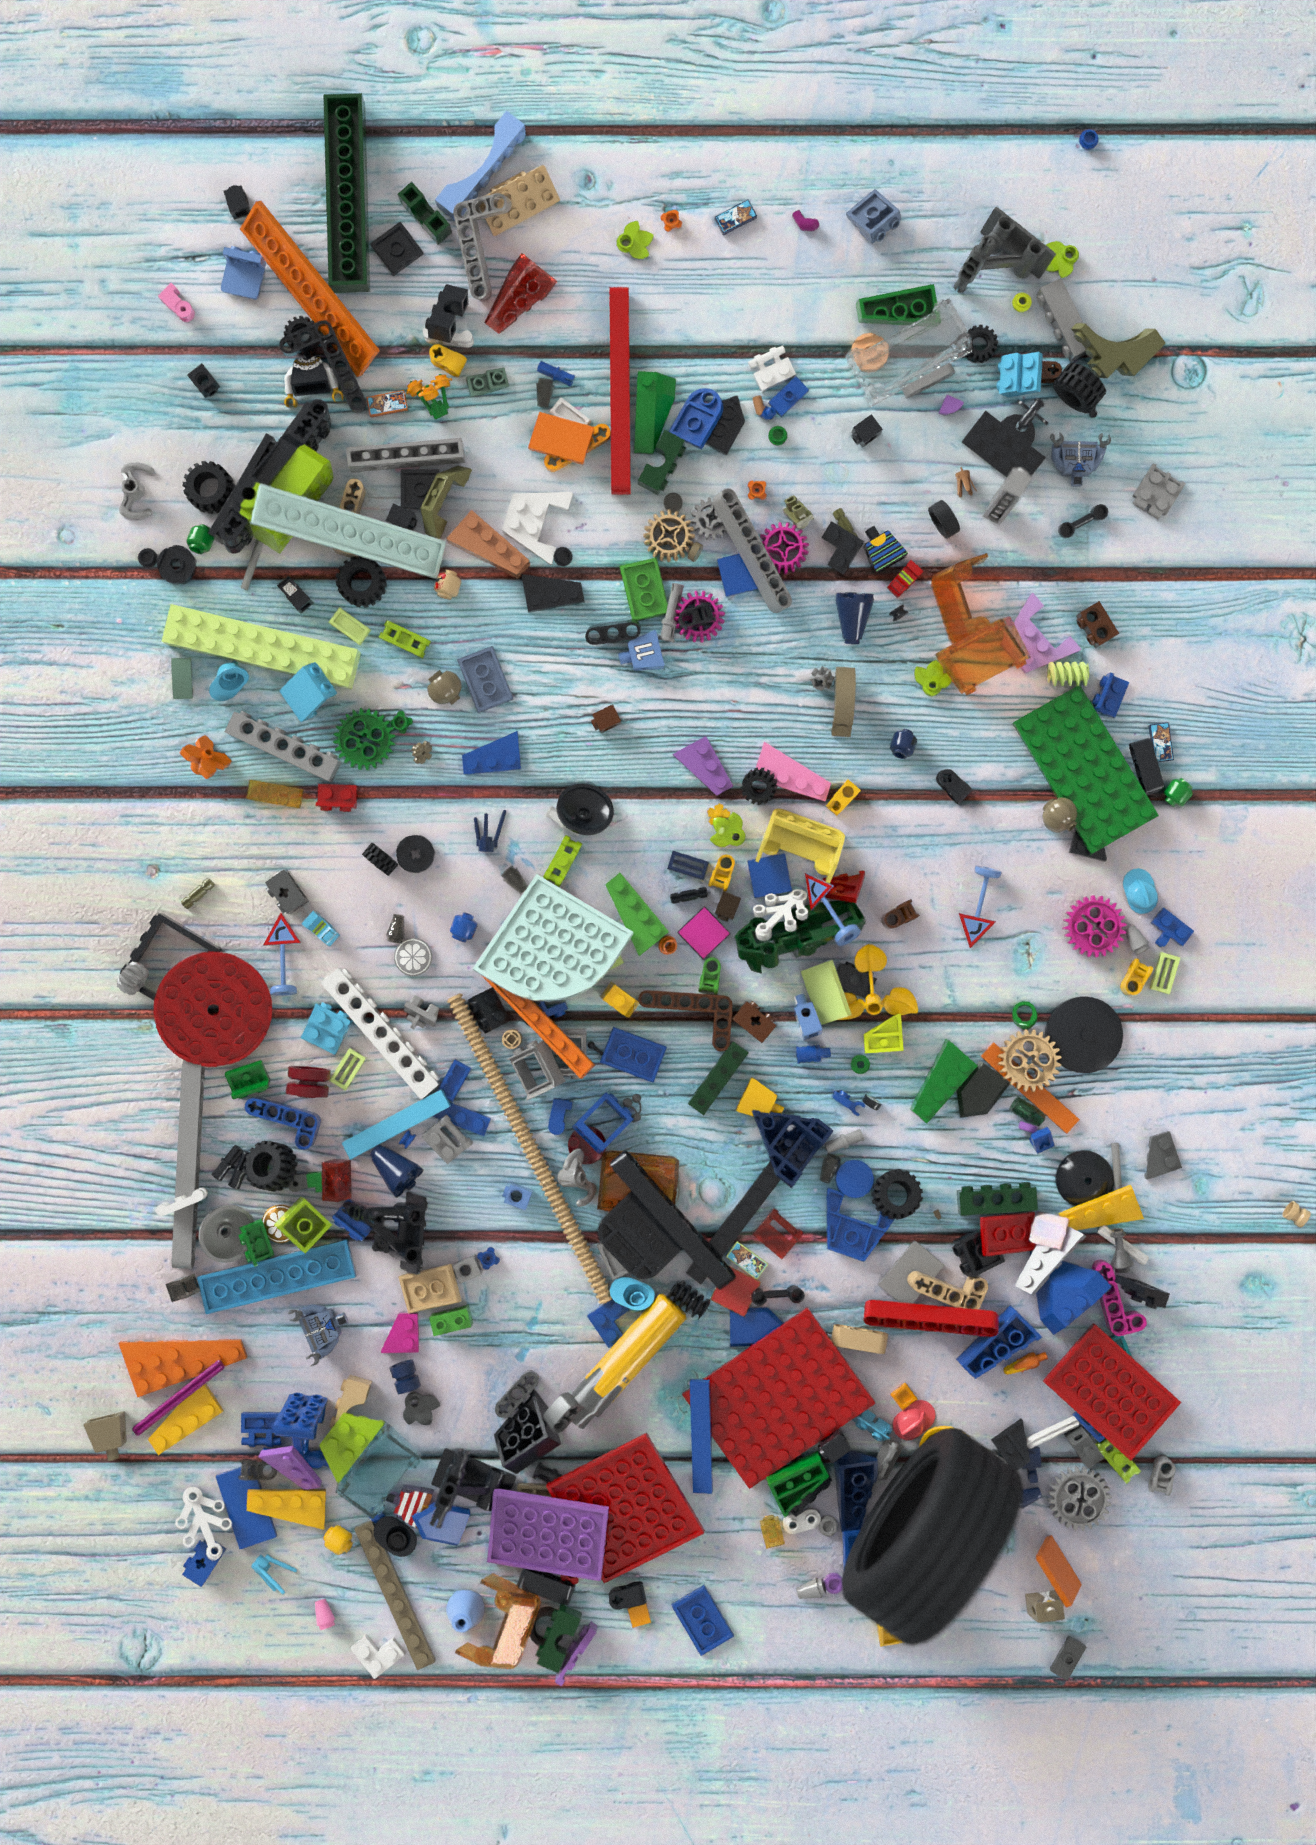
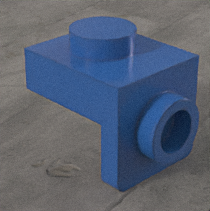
[537,1001,569,1018]

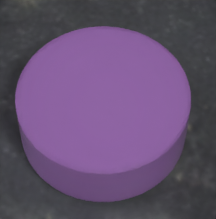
[1018,1121,1039,1133]
[824,1572,842,1594]

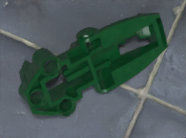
[734,901,866,973]

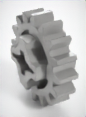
[691,497,728,540]

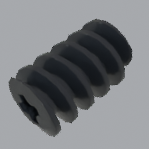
[667,1280,710,1320]

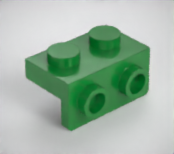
[225,1060,270,1100]
[238,1219,274,1267]

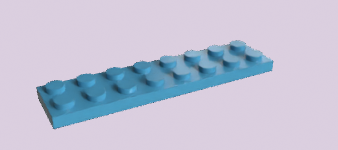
[197,1239,357,1314]

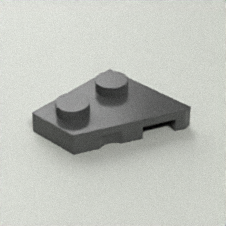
[1144,1131,1182,1180]

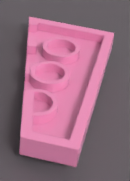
[756,742,831,802]

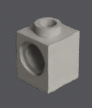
[453,1254,483,1284]

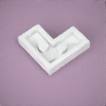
[351,1634,406,1679]

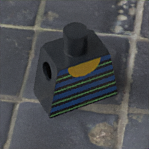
[863,526,908,576]

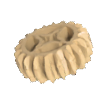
[643,510,695,562]

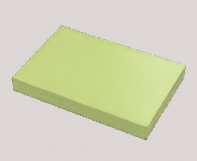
[801,960,852,1025]

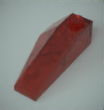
[484,253,557,334]

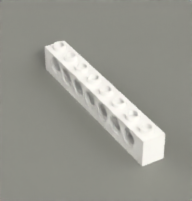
[321,968,441,1100]

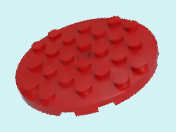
[153,952,272,1067]

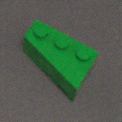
[766,1451,829,1518]

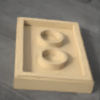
[398,1264,462,1314]

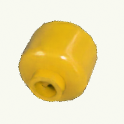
[323,1525,353,1555]

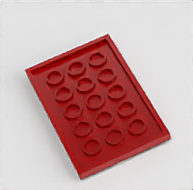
[1043,1323,1182,1461]

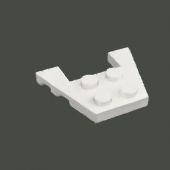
[502,492,573,565]

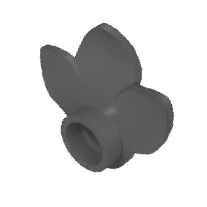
[403,1392,440,1425]

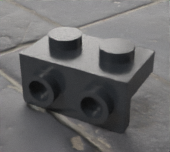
[468,987,510,1034]

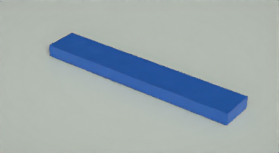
[690,1379,713,1494]

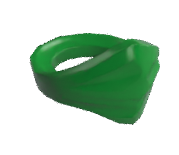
[1012,1001,1038,1030]

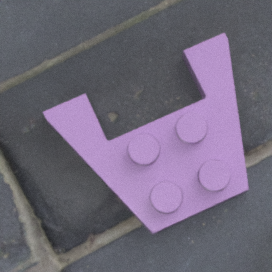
[1000,593,1081,673]

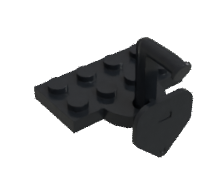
[962,398,1048,477]

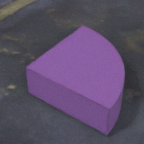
[938,395,964,415]

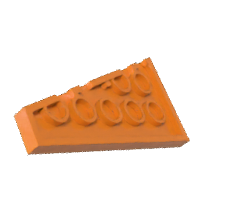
[118,1339,248,1397]

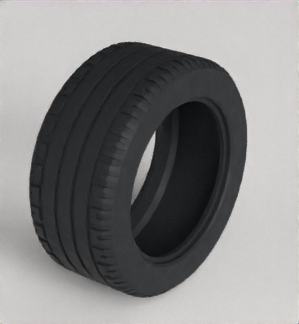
[841,1428,1023,1646]

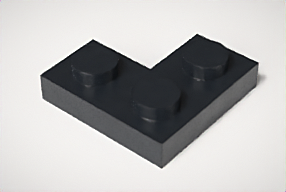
[821,521,864,575]

